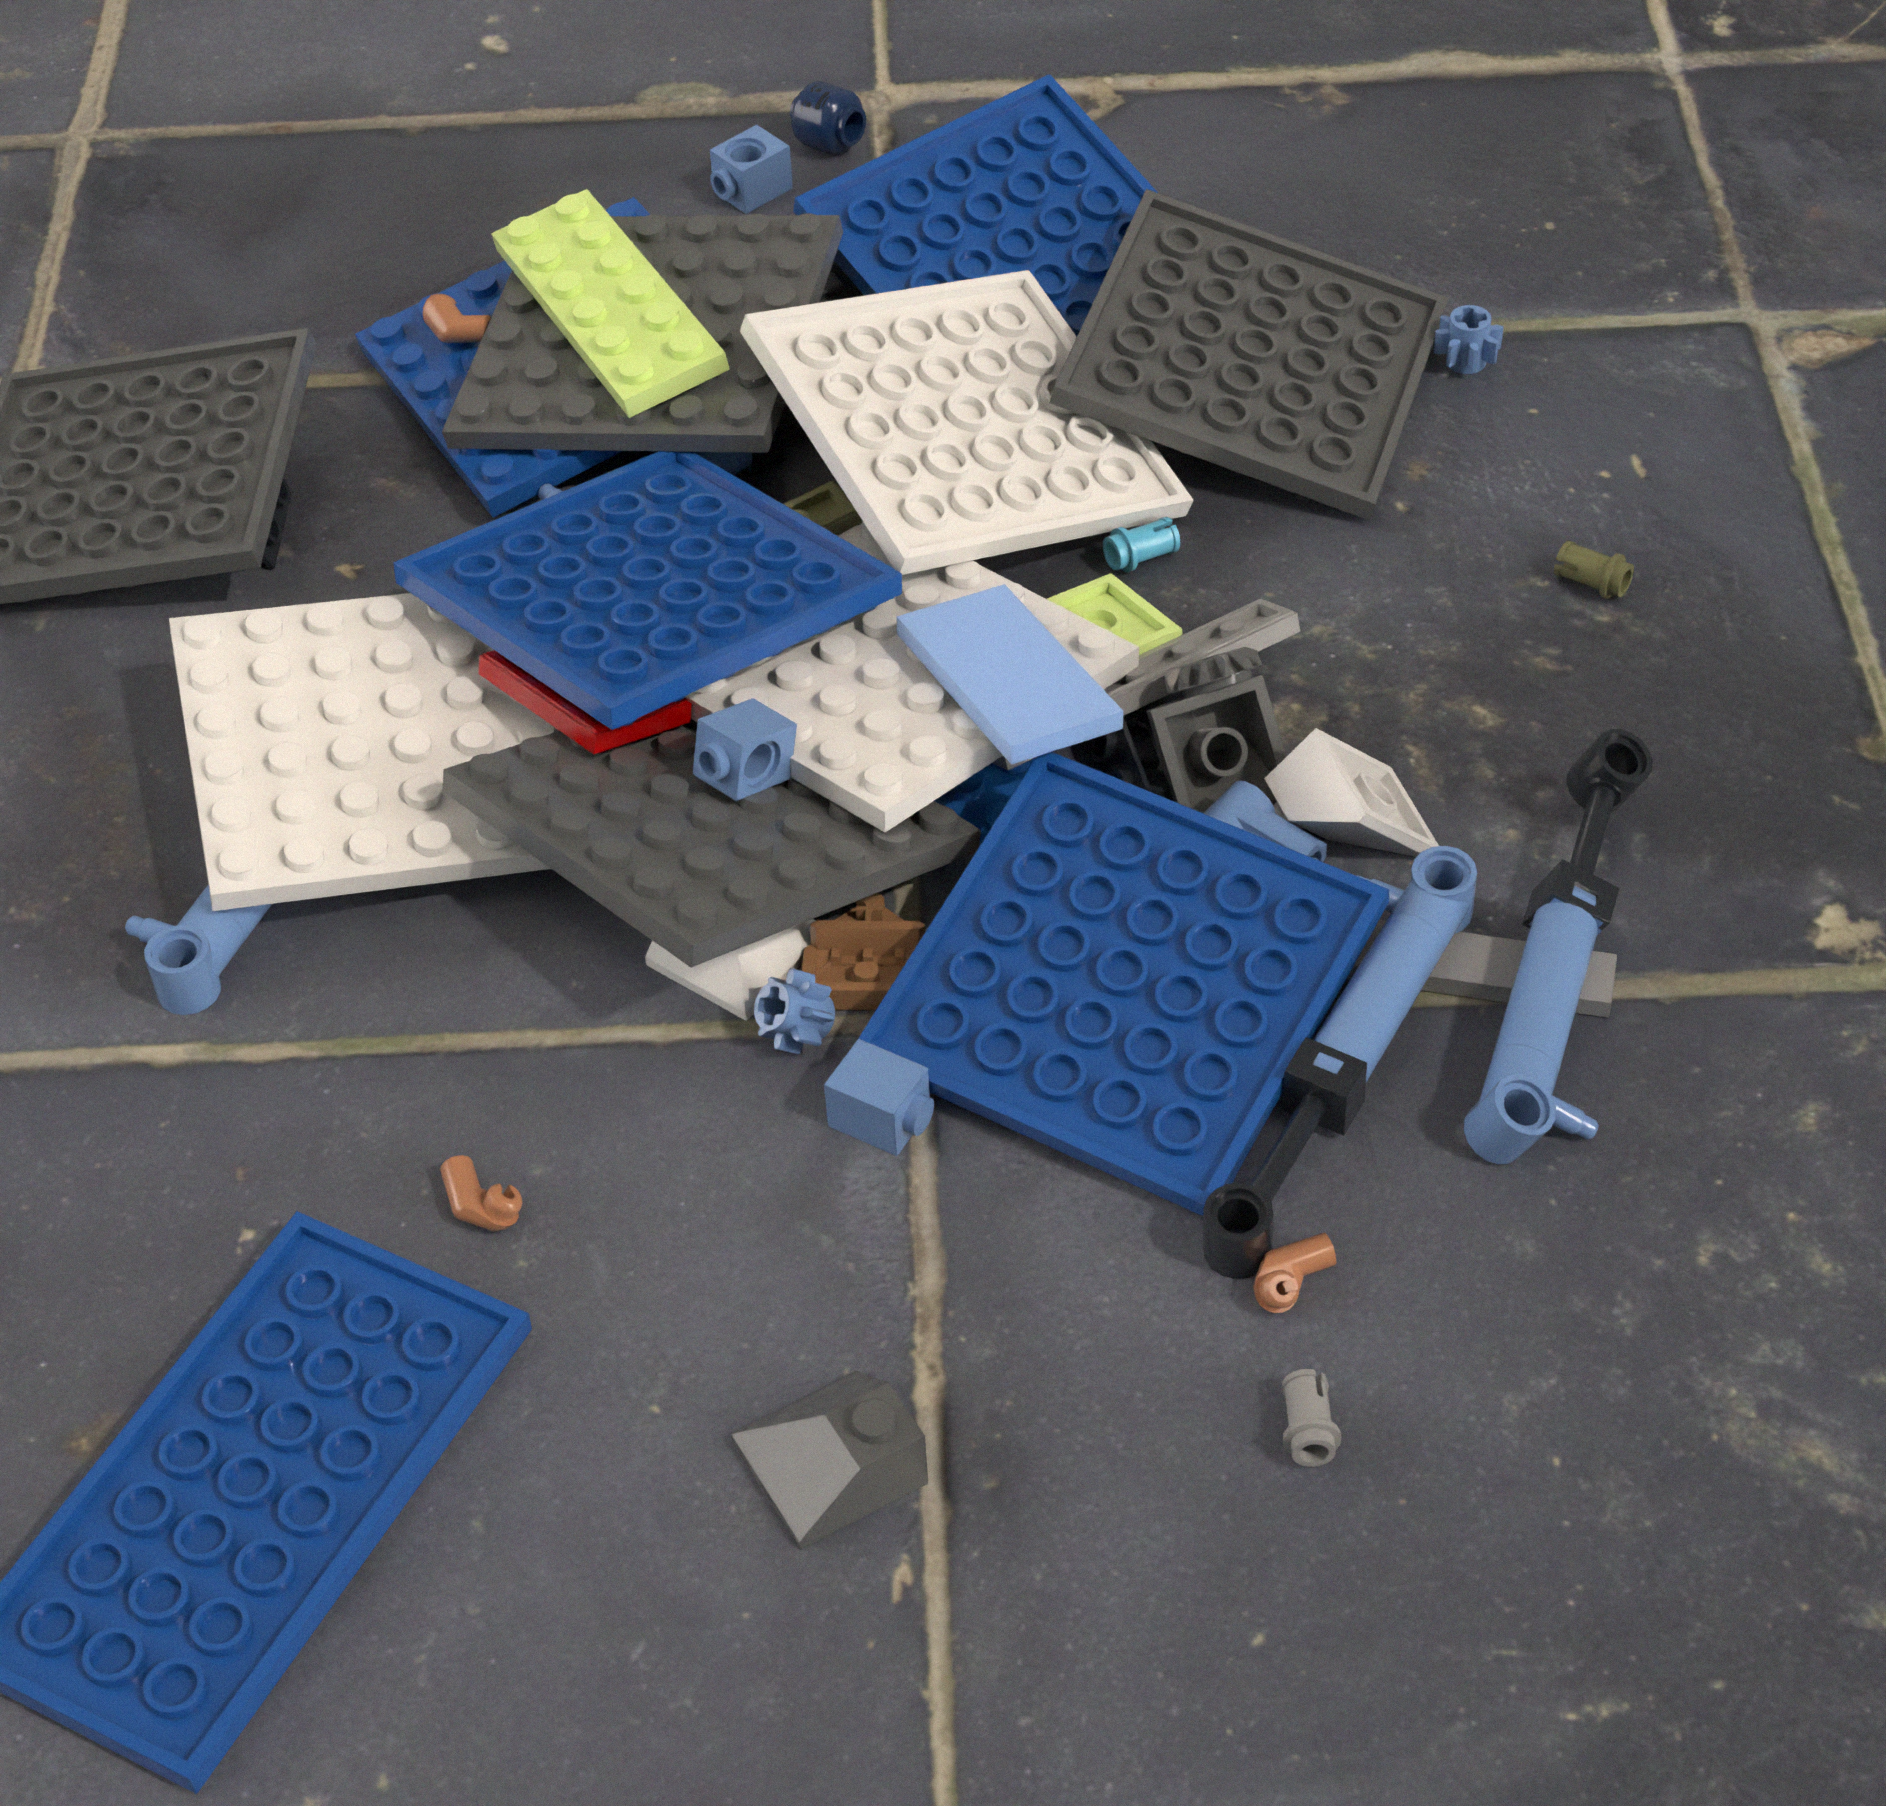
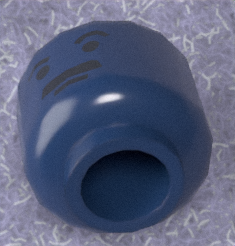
[790,81,866,154]

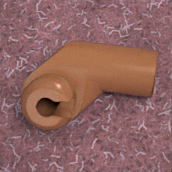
[423,293,491,343]
[440,1155,523,1232]
[1253,1233,1336,1313]

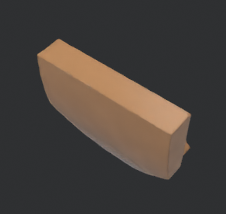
[802,893,926,1010]

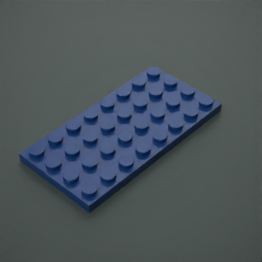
[0,1211,532,1794]

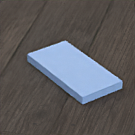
[897,584,1123,764]

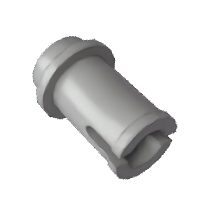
[1282,1369,1341,1467]

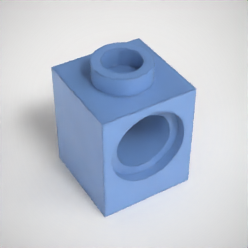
[710,125,793,214]
[693,698,797,801]

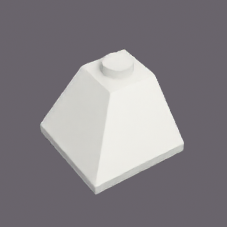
[1264,728,1439,857]
[645,919,815,1021]

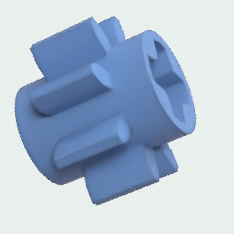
[1433,305,1503,374]
[754,969,835,1054]

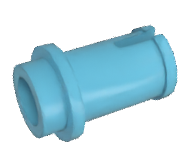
[1103,516,1180,573]

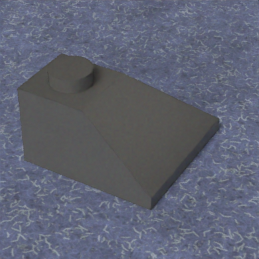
[1147,675,1287,813]
[731,1371,928,1550]

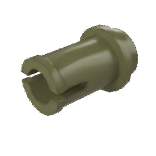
[1554,540,1634,599]

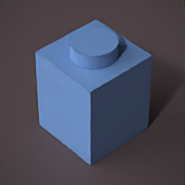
[824,1039,934,1156]

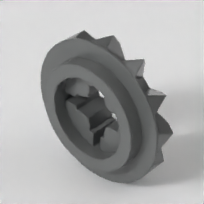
[1164,647,1262,699]

